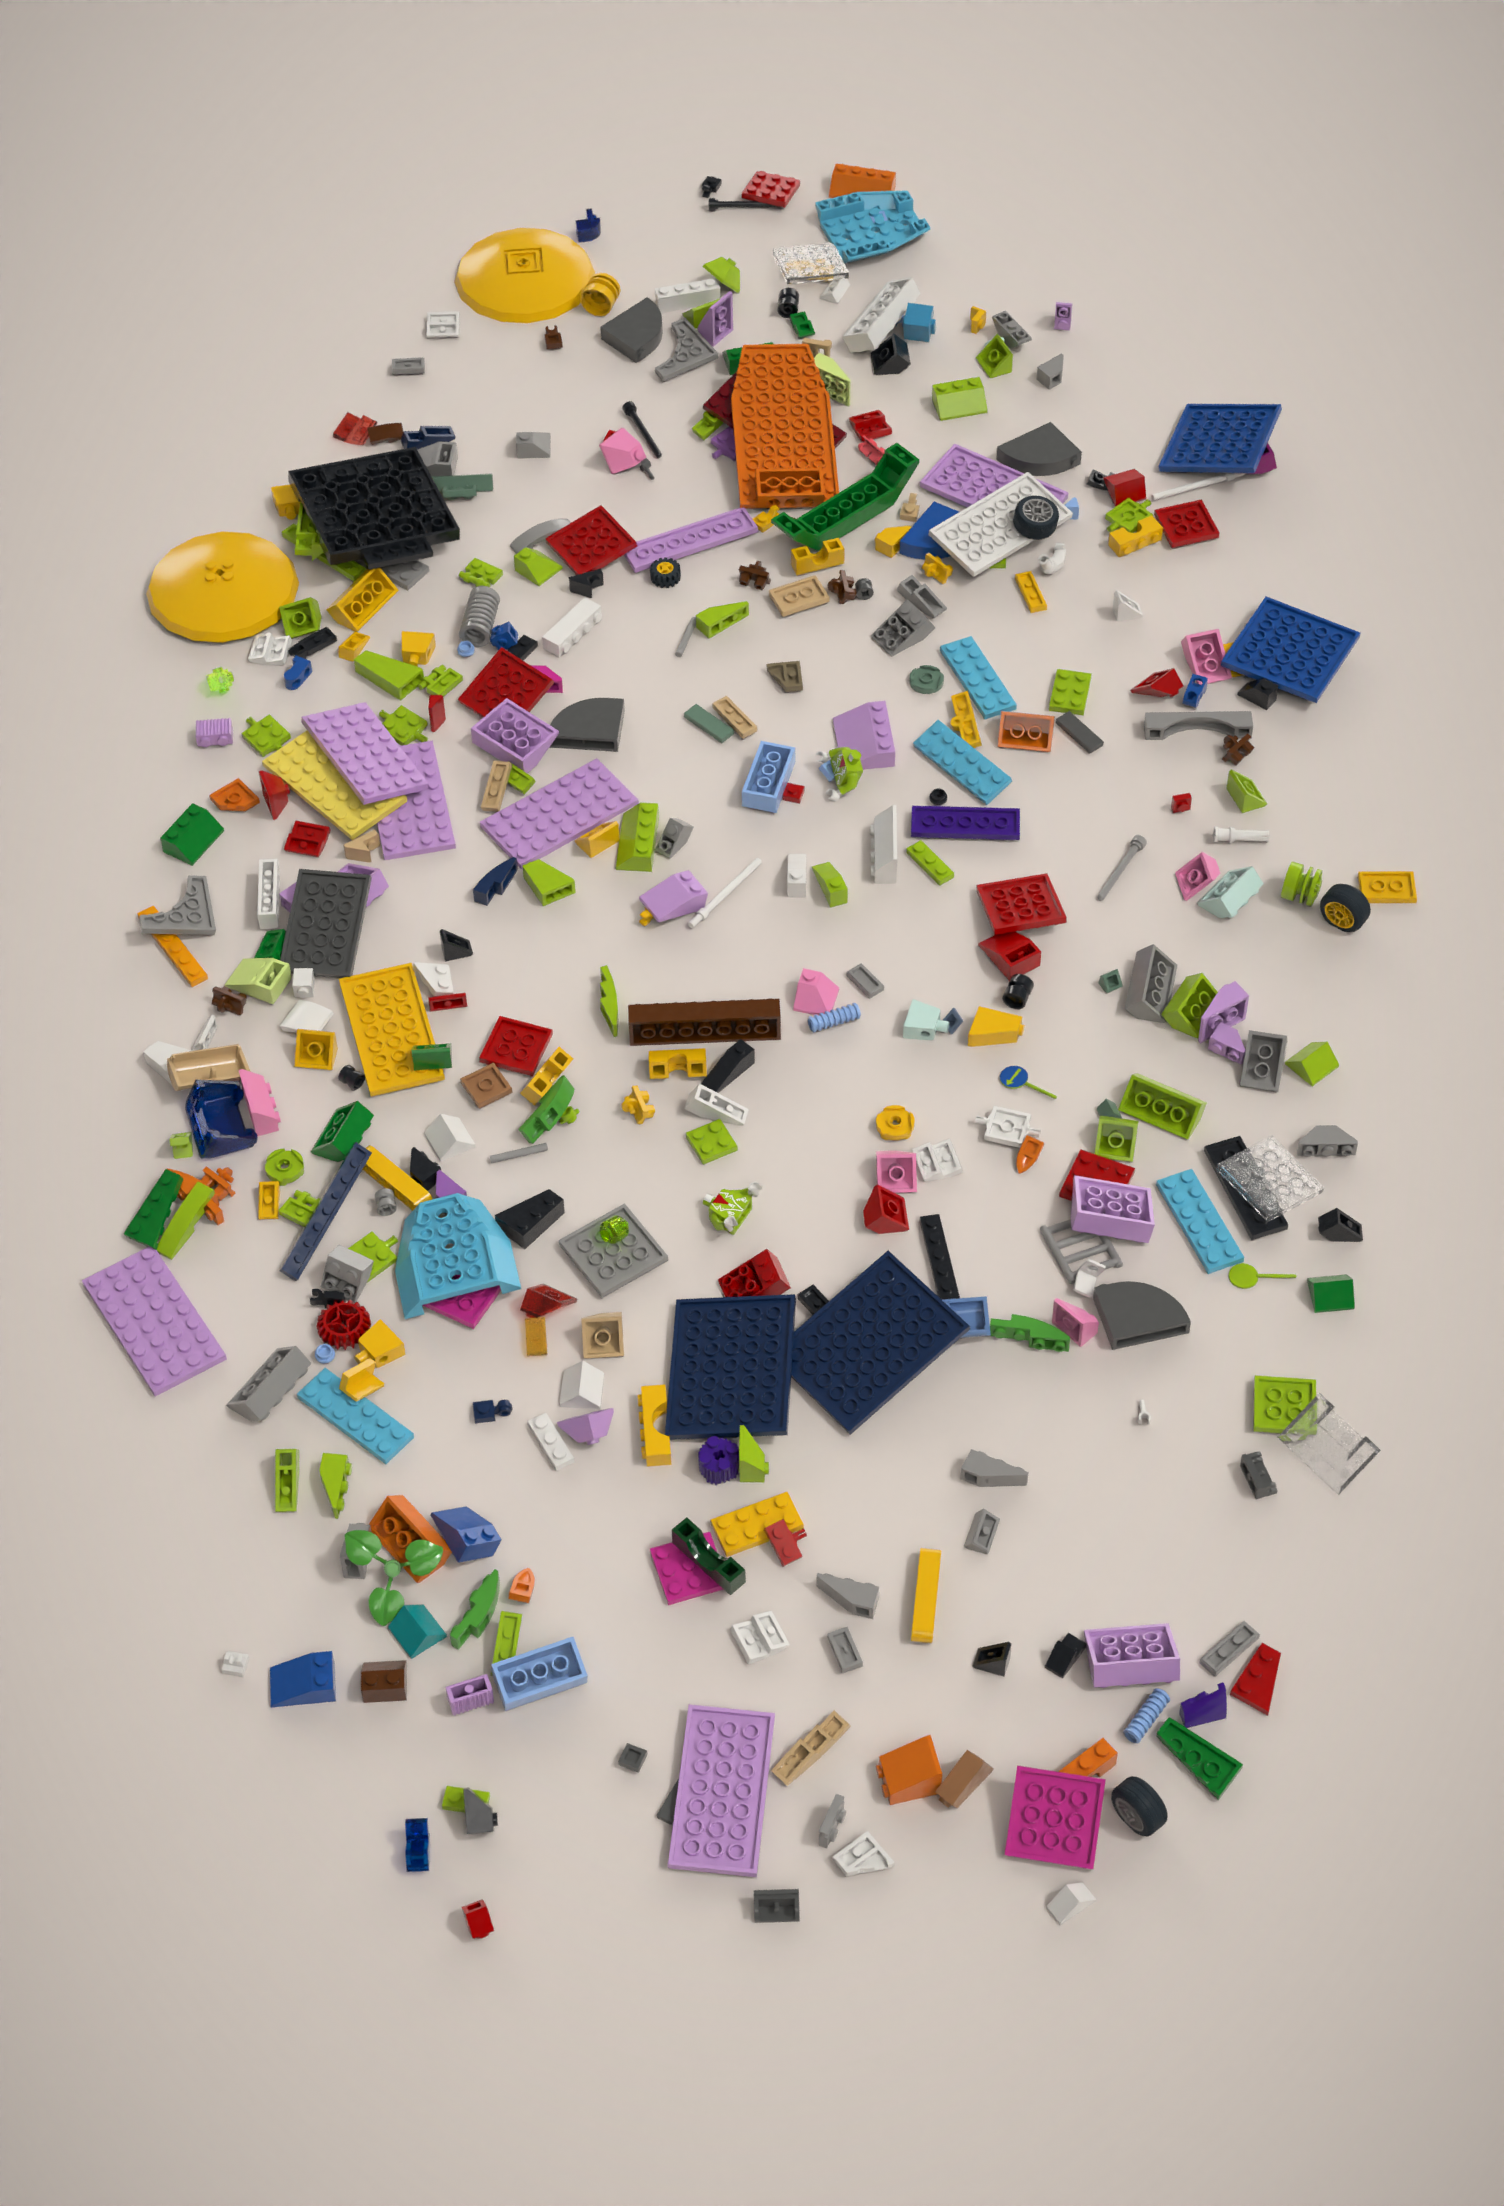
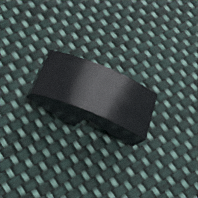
[1087,469,1114,491]

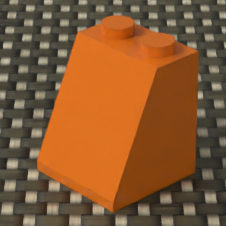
[876,1735,942,1805]

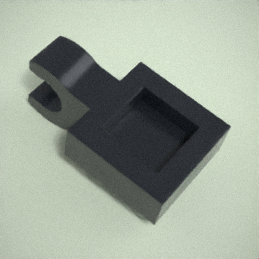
[702,176,722,198]
[310,1289,346,1309]

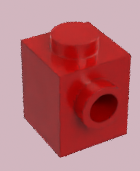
[462,1899,494,1939]

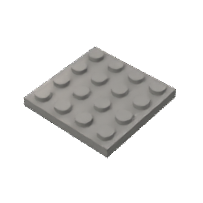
[559,1203,668,1298]

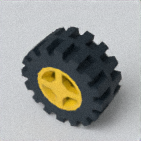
[650,557,681,588]

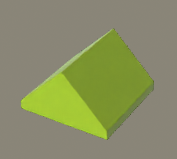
[682,298,720,329]
[976,334,1013,378]
[1226,769,1267,813]
[1285,1041,1339,1087]

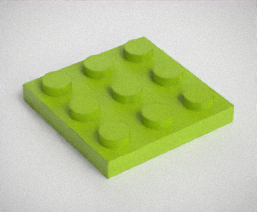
[1254,1375,1316,1436]

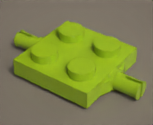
[1105,498,1153,533]
[379,705,428,746]
[241,714,291,757]
[348,1231,398,1283]

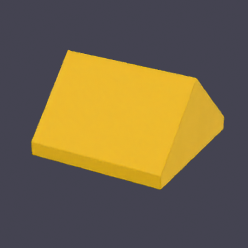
[574,821,620,858]
[295,1029,338,1070]

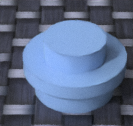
[457,641,475,657]
[315,1344,335,1363]

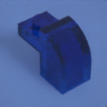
[576,208,601,243]
[405,1818,430,1872]

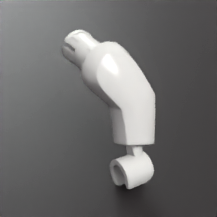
[1038,542,1066,574]

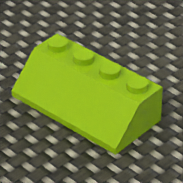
[616,802,659,872]
[1118,1073,1207,1139]

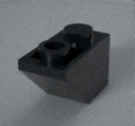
[410,1147,441,1191]

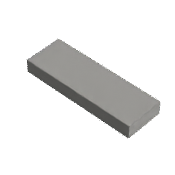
[1199,1621,1260,1677]

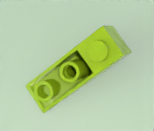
[319,1453,352,1519]

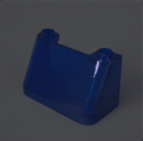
[185,1080,258,1159]

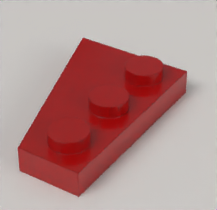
[1230,1643,1281,1716]

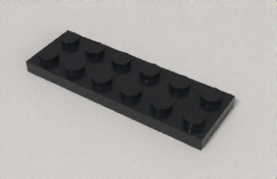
[1204,1136,1288,1240]

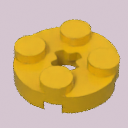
[876,1105,915,1140]

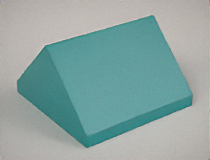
[388,1604,447,1659]

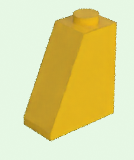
[968,1006,1025,1047]

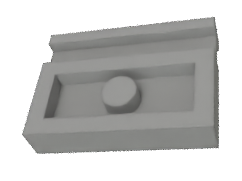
[819,1794,847,1848]

